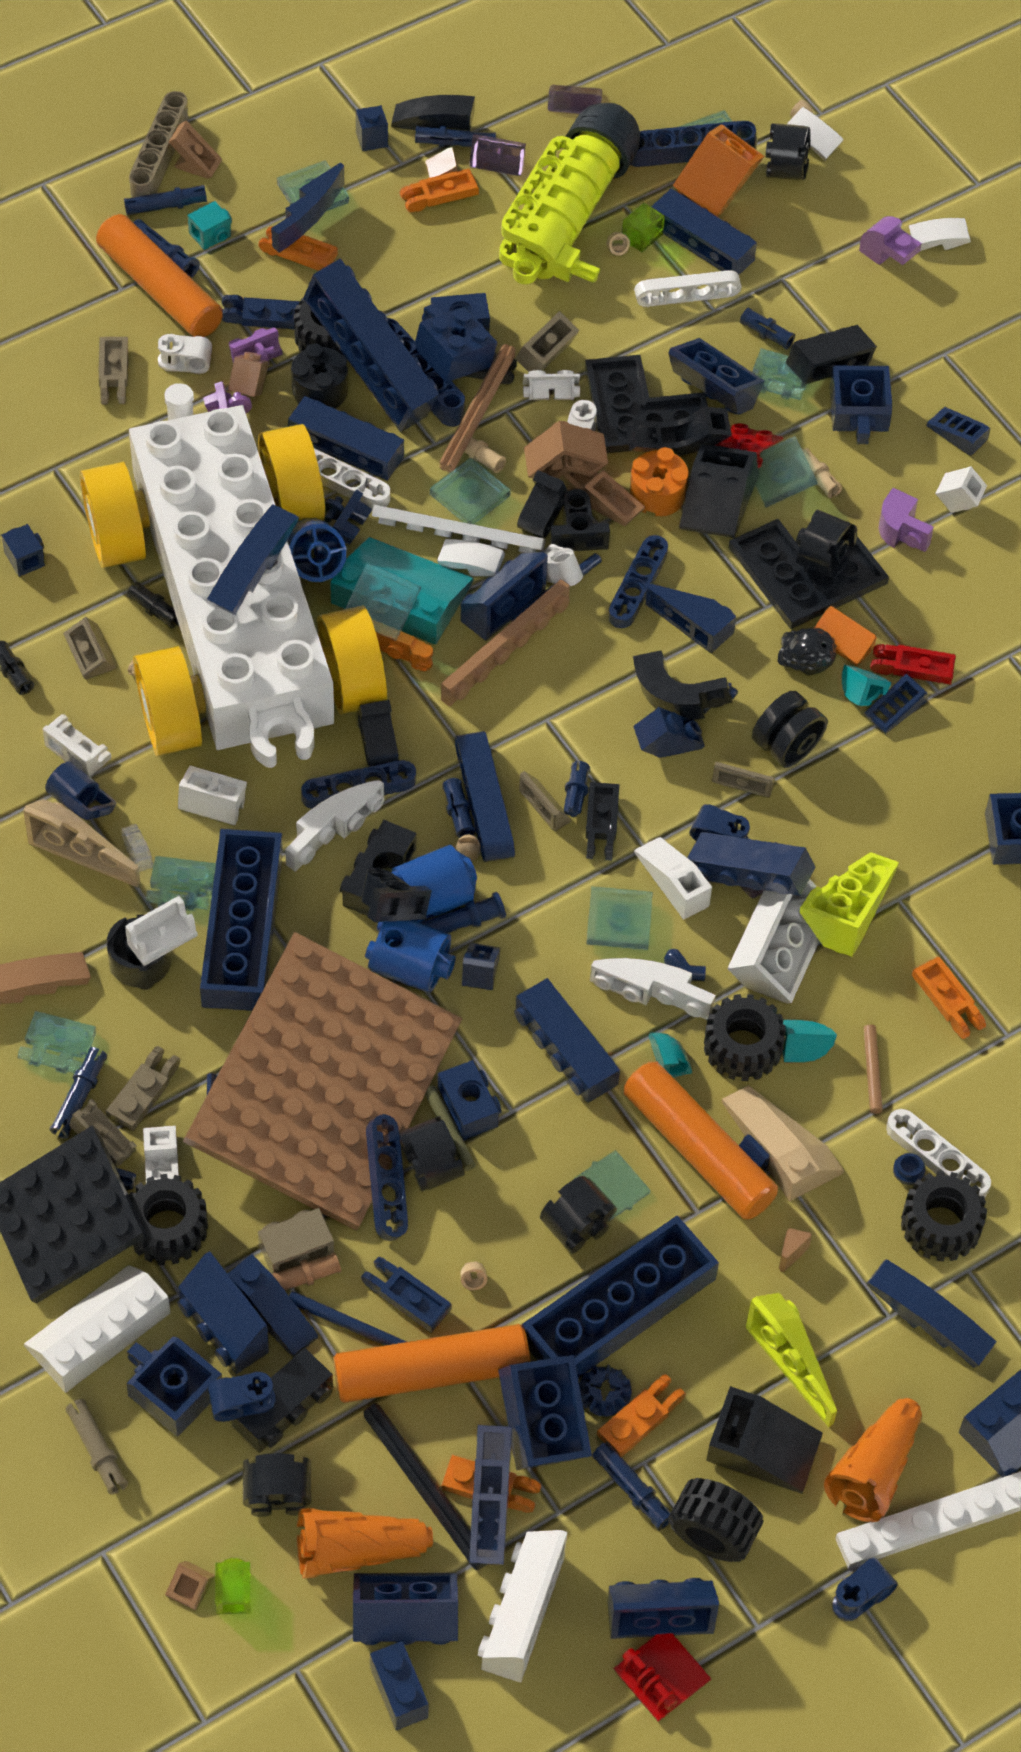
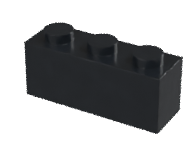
[786,324,877,385]
[232,1348,333,1453]

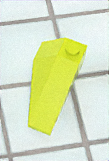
[800,852,899,957]
[746,1293,837,1428]

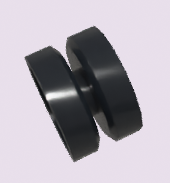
[752,691,828,768]

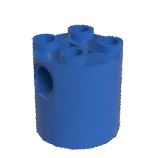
[287,518,347,582]
[391,844,477,923]
[365,920,456,993]

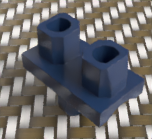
[324,489,372,545]

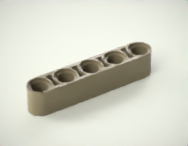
[129,91,189,198]

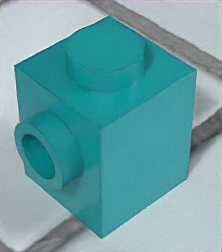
[188,201,232,250]

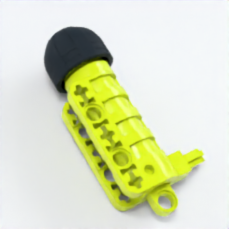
[499,103,640,285]

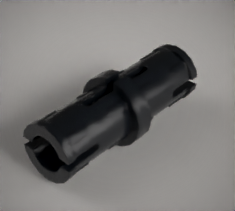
[127,581,179,629]
[0,640,34,695]

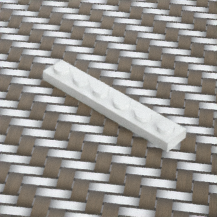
[372,505,546,553]
[835,1472,1021,1569]

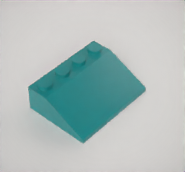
[330,537,474,645]

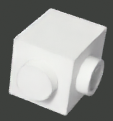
[935,467,987,513]

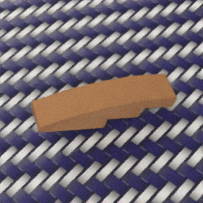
[557,470,645,526]
[0,952,91,1004]

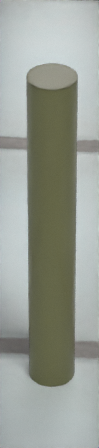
[425,1086,476,1171]

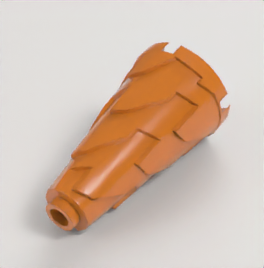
[824,1398,922,1522]
[297,1508,433,1579]

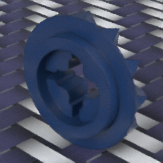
[579,1364,632,1416]

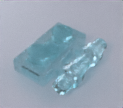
[753,348,808,401]
[146,856,216,911]
[18,1011,96,1074]

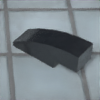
[391,95,475,131]

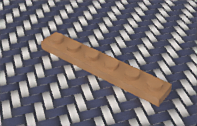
[441,579,570,707]

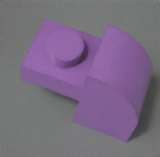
[859,216,922,265]
[879,488,934,552]

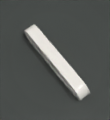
[634,271,742,307]
[314,449,390,509]
[886,1109,991,1198]

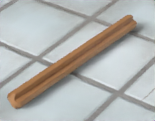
[440,344,516,473]

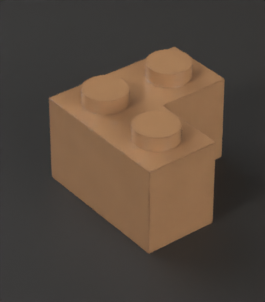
[524,420,608,478]

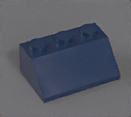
[668,338,765,415]
[460,552,548,641]
[177,1251,269,1374]
[498,1355,592,1471]
[958,1369,1021,1478]
[353,1573,458,1645]
[607,1578,719,1639]

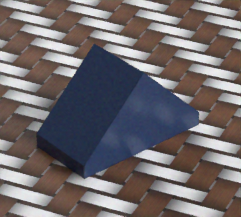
[462,943,501,991]

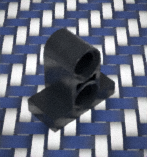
[517,470,568,539]
[550,489,610,551]
[355,700,399,767]
[361,868,432,922]

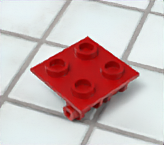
[714,423,783,469]
[613,1633,712,1722]

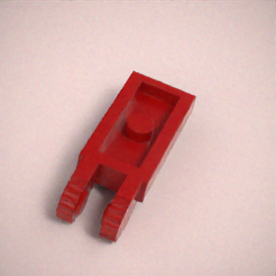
[870,644,956,685]

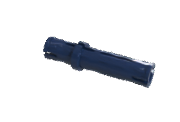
[415,126,496,150]
[124,185,207,216]
[49,1047,108,1139]
[592,1441,671,1531]

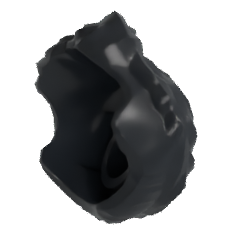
[777,628,837,676]

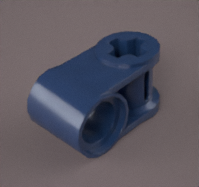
[689,804,750,841]
[208,1372,276,1422]
[832,1557,898,1621]

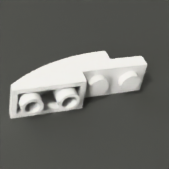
[285,780,384,872]
[590,958,716,1020]

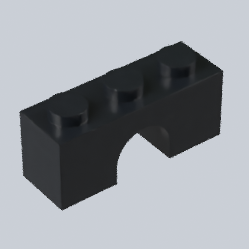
[340,819,417,916]

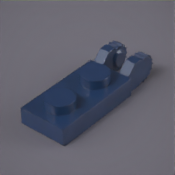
[222,294,299,329]
[361,1257,452,1333]

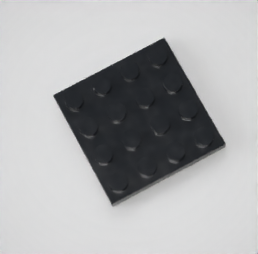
[0,1125,147,1304]

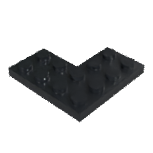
[585,355,708,454]
[728,519,889,629]

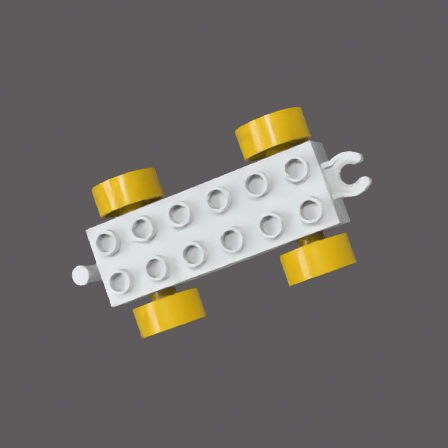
[80,383,387,768]

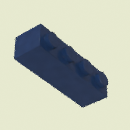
[649,188,757,275]
[288,396,404,481]
[687,832,816,896]
[514,978,620,1104]

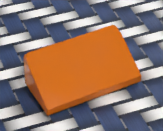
[814,606,877,666]

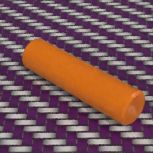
[96,214,223,337]
[624,1061,778,1219]
[333,1324,530,1403]

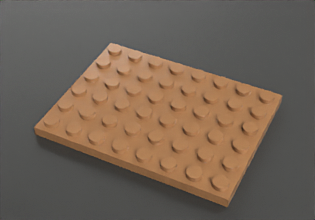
[183,932,462,1231]

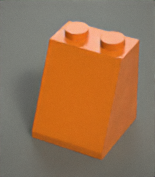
[673,124,765,217]

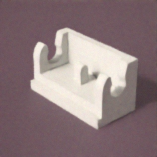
[43,714,111,777]
[178,766,247,825]
[125,896,198,966]

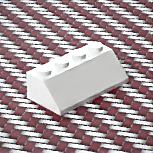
[727,879,819,1004]
[24,1265,170,1393]
[477,1530,567,1683]

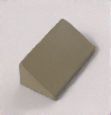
[63,617,117,679]
[712,762,775,798]
[519,771,572,831]

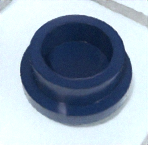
[893,1153,926,1185]

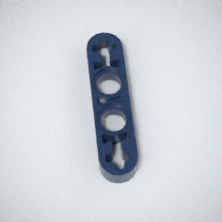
[608,535,668,629]
[301,760,416,809]
[366,1114,408,1241]

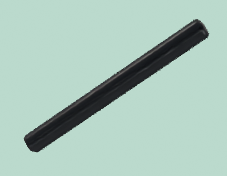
[364,1403,487,1570]

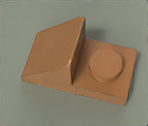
[169,121,222,179]

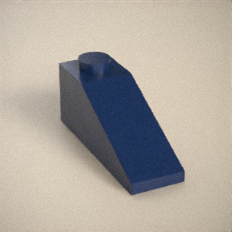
[645,584,736,653]
[227,1254,318,1358]

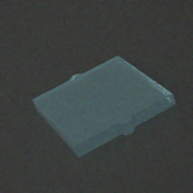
[574,1150,651,1222]

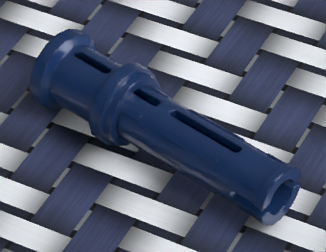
[133,219,200,278]
[420,892,506,933]

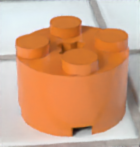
[630,447,689,517]

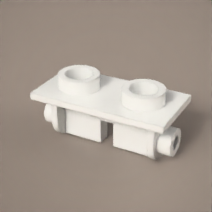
[523,370,580,400]

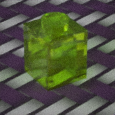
[622,202,665,252]
[215,1558,251,1615]

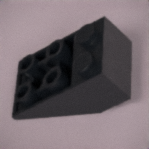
[679,444,759,538]
[706,1386,823,1494]

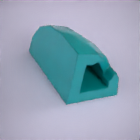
[842,664,892,706]
[782,1020,837,1063]
[648,1033,692,1077]

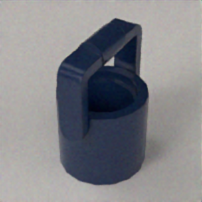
[45,761,116,820]

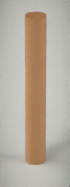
[864,1025,883,1114]

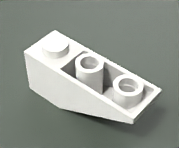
[634,837,712,920]

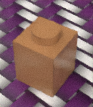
[228,352,269,397]

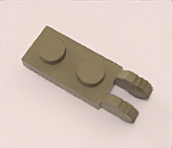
[99,337,128,404]
[106,1046,181,1131]

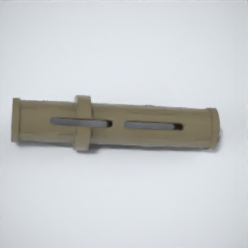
[65,1399,128,1495]

